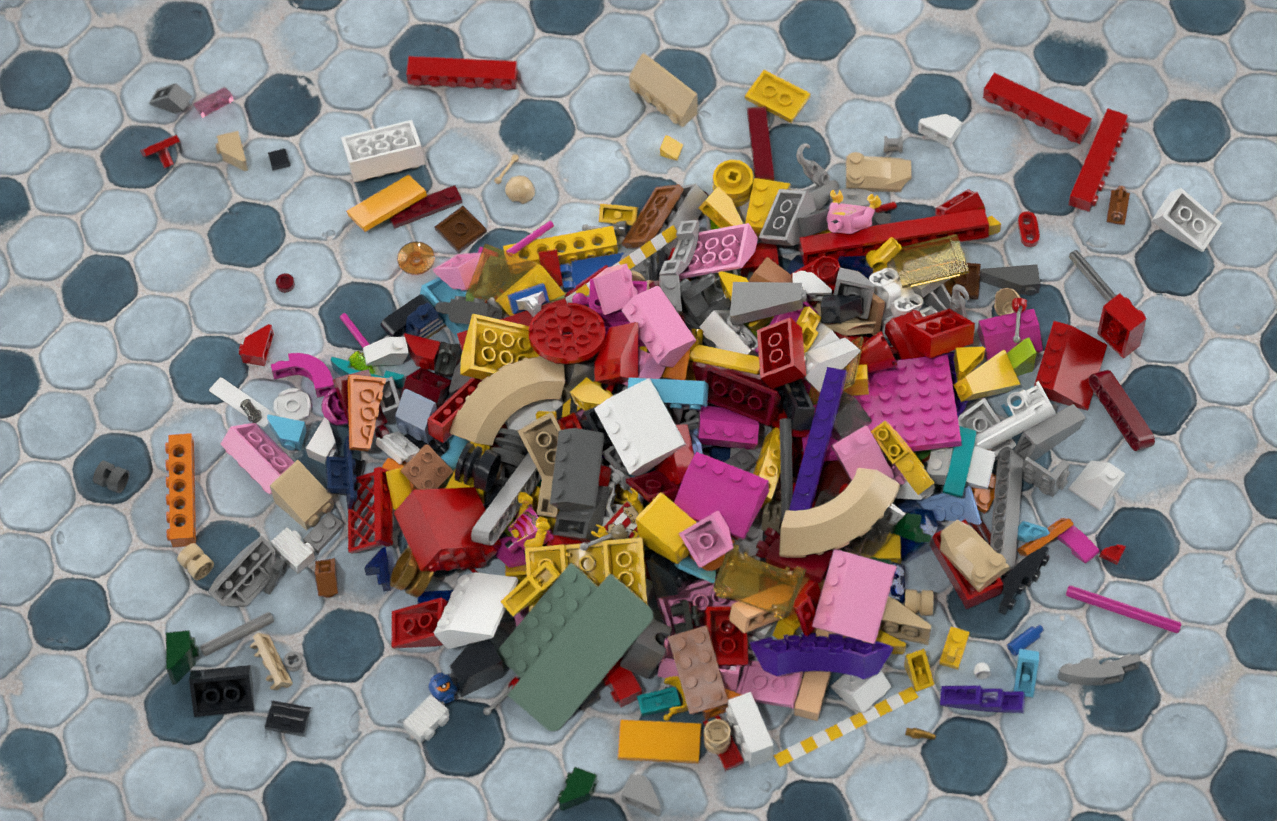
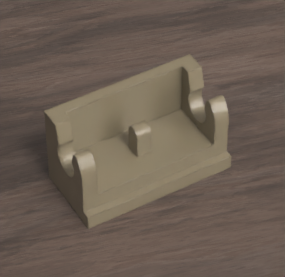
[761,491,781,534]

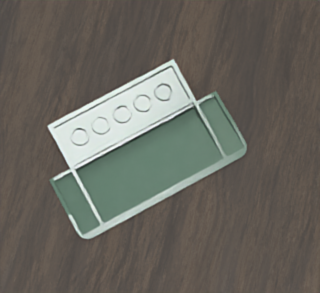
[497,563,654,731]

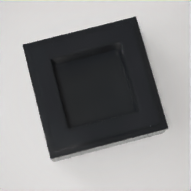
[268,148,290,171]

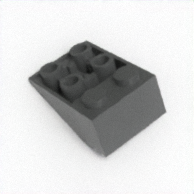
[553,486,610,543]

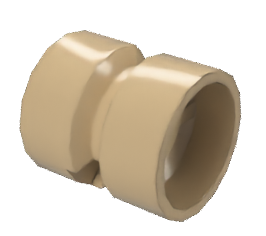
[177,543,214,580]
[904,589,933,616]
[704,719,730,754]

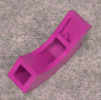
[271,353,334,398]

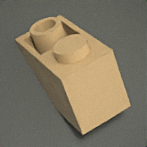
[537,475,558,517]

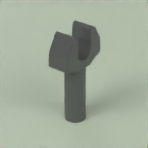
[263,558,288,595]

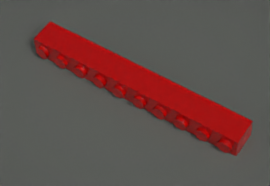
[799,209,989,266]

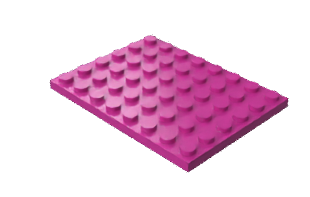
[801,355,962,461]

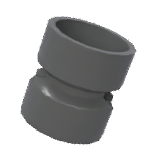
[93,460,129,493]

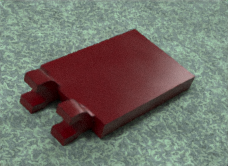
[332,369,389,439]
[756,527,834,583]

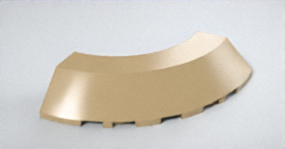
[449,356,565,446]
[780,468,900,558]

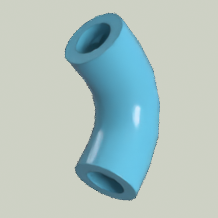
[440,435,469,471]

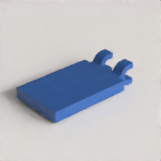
[560,252,626,292]

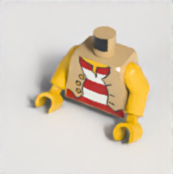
[591,488,645,548]

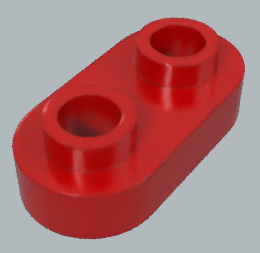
[1017,211,1040,247]

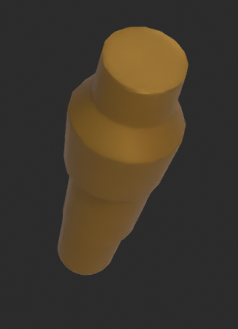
[905,728,936,740]

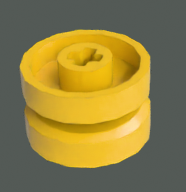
[713,160,753,207]

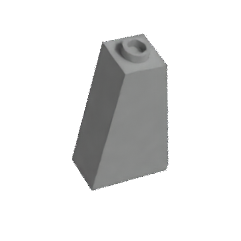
[730,282,807,325]
[1014,404,1086,461]

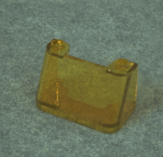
[713,543,806,619]

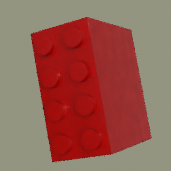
[394,487,502,572]

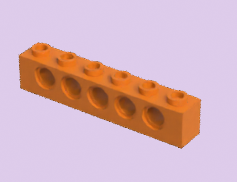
[165,433,196,547]

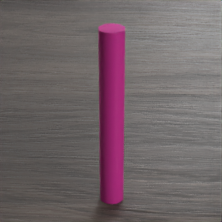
[506,221,554,257]
[340,313,370,348]

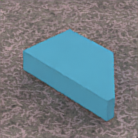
[1017,521,1050,543]

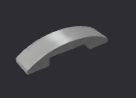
[659,220,699,276]

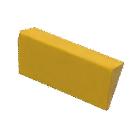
[599,203,638,225]
[386,468,411,510]

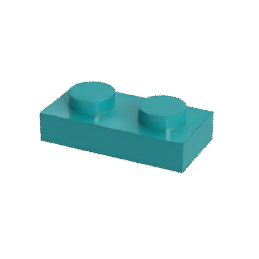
[637,686,681,717]

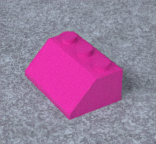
[977,309,1043,361]
[697,406,759,450]

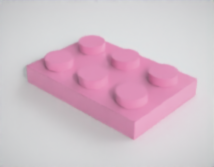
[736,660,803,708]

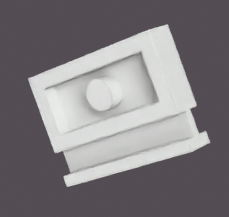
[376,431,420,464]

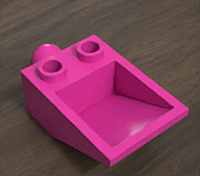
[572,279,647,321]

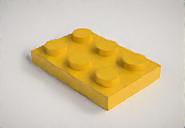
[745,70,811,124]

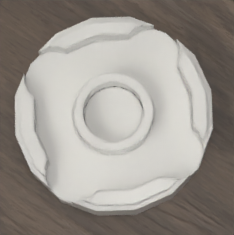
[273,388,312,422]

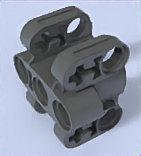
[680,272,731,326]

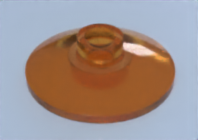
[397,241,435,275]

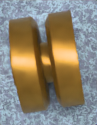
[390,547,433,598]

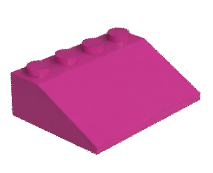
[674,452,769,540]

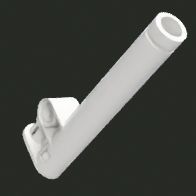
[927,381,1056,464]

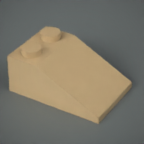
[879,596,931,645]

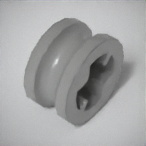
[284,651,303,671]

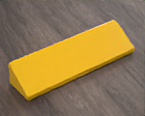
[689,345,760,374]

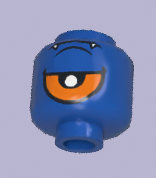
[428,672,457,704]

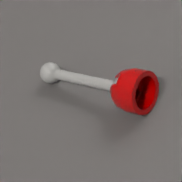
[1012,298,1027,343]
[483,677,519,715]

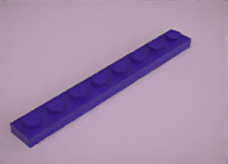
[789,367,847,511]

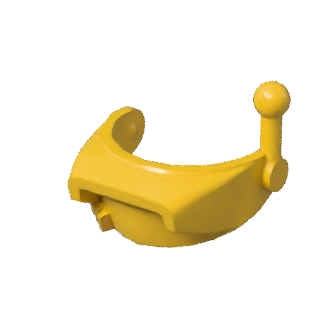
[663,676,689,721]

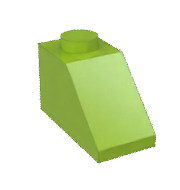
[1007,338,1037,376]

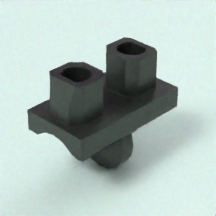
[435,341,460,378]
[670,599,705,634]

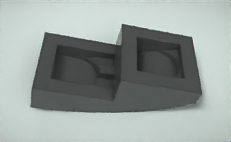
[798,209,829,237]

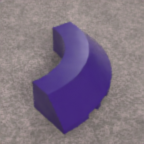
[750,633,893,680]

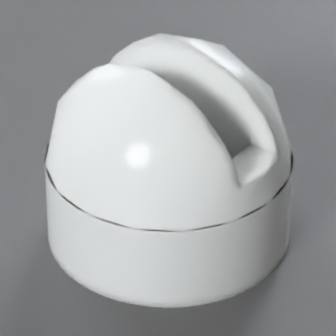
[974,662,991,680]

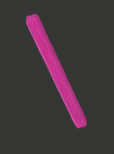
[1066,585,1181,633]

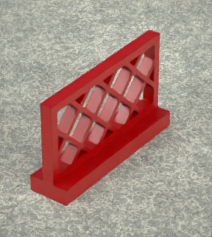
[348,467,393,554]

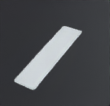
[209,378,275,428]

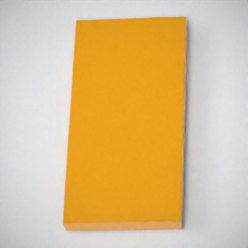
[346,174,427,232]
[618,720,701,764]

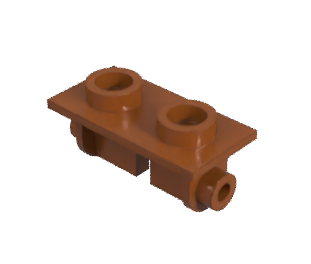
[1106,186,1130,225]

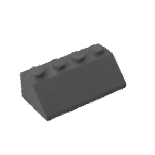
[550,428,604,512]

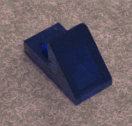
[838,256,873,279]
[364,547,391,592]

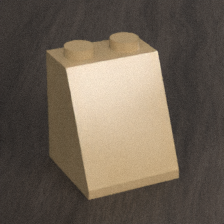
[270,460,334,530]

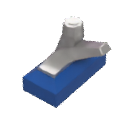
[507,283,549,317]

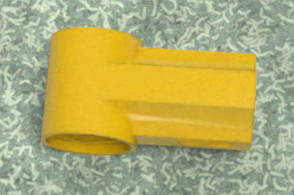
[866,237,902,273]

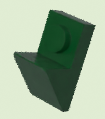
[890,514,931,543]

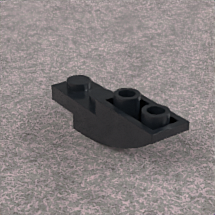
[998,546,1050,615]

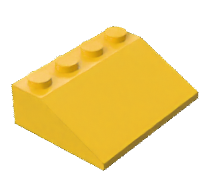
[460,314,539,380]

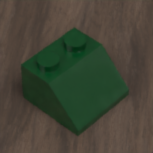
[166,630,199,685]

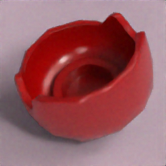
[812,256,840,284]

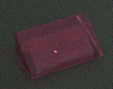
[193,87,234,118]

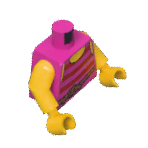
[505,492,554,553]

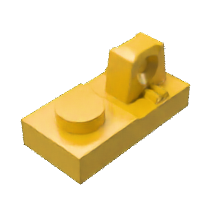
[939,626,970,670]

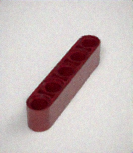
[747,106,775,181]
[1089,370,1155,451]

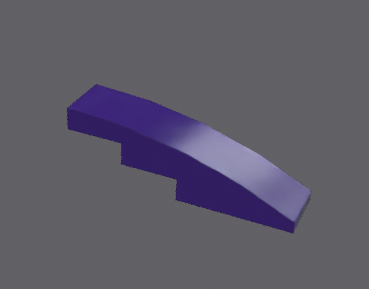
[940,685,1025,713]

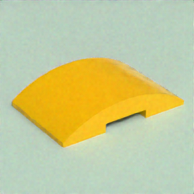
[525,538,648,612]

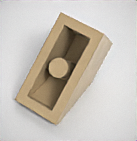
[215,131,248,171]

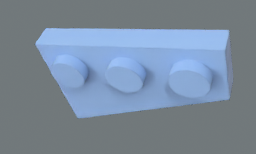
[916,486,982,524]

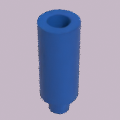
[1007,625,1044,656]

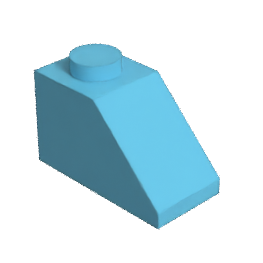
[267,414,307,451]
[1014,649,1039,697]

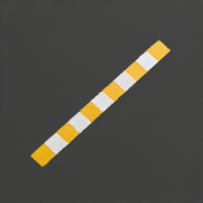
[566,225,677,304]
[773,686,919,767]

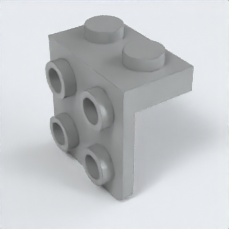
[1022,457,1070,497]

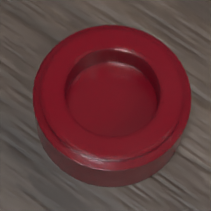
[275,273,295,293]

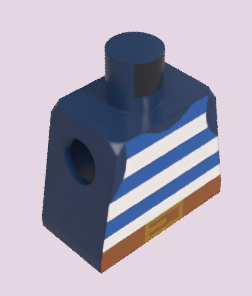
[405,303,446,339]

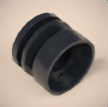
[455,443,501,492]

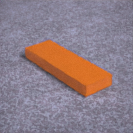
[1017,518,1074,556]

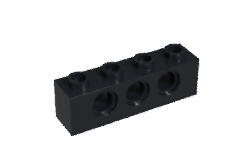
[776,378,815,431]

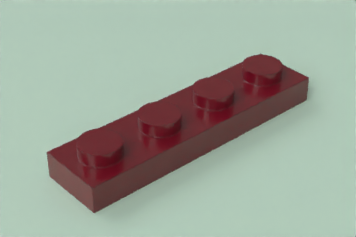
[389,185,463,229]

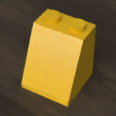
[635,493,697,564]

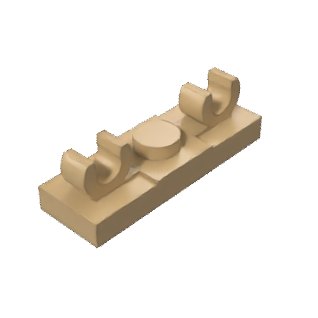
[250,633,293,690]

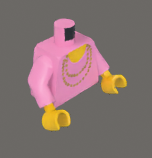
[826,190,881,234]

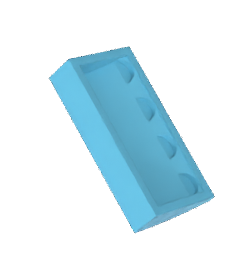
[420,277,475,339]

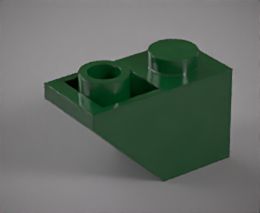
[557,767,598,811]

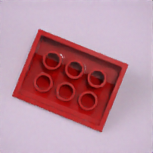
[1034,321,1107,411]

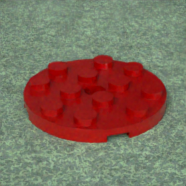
[529,303,606,364]

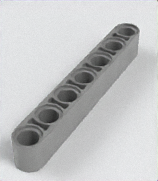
[990,447,1023,576]
[471,453,542,546]

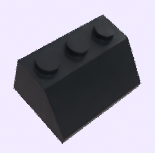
[646,552,697,598]
[189,665,254,717]

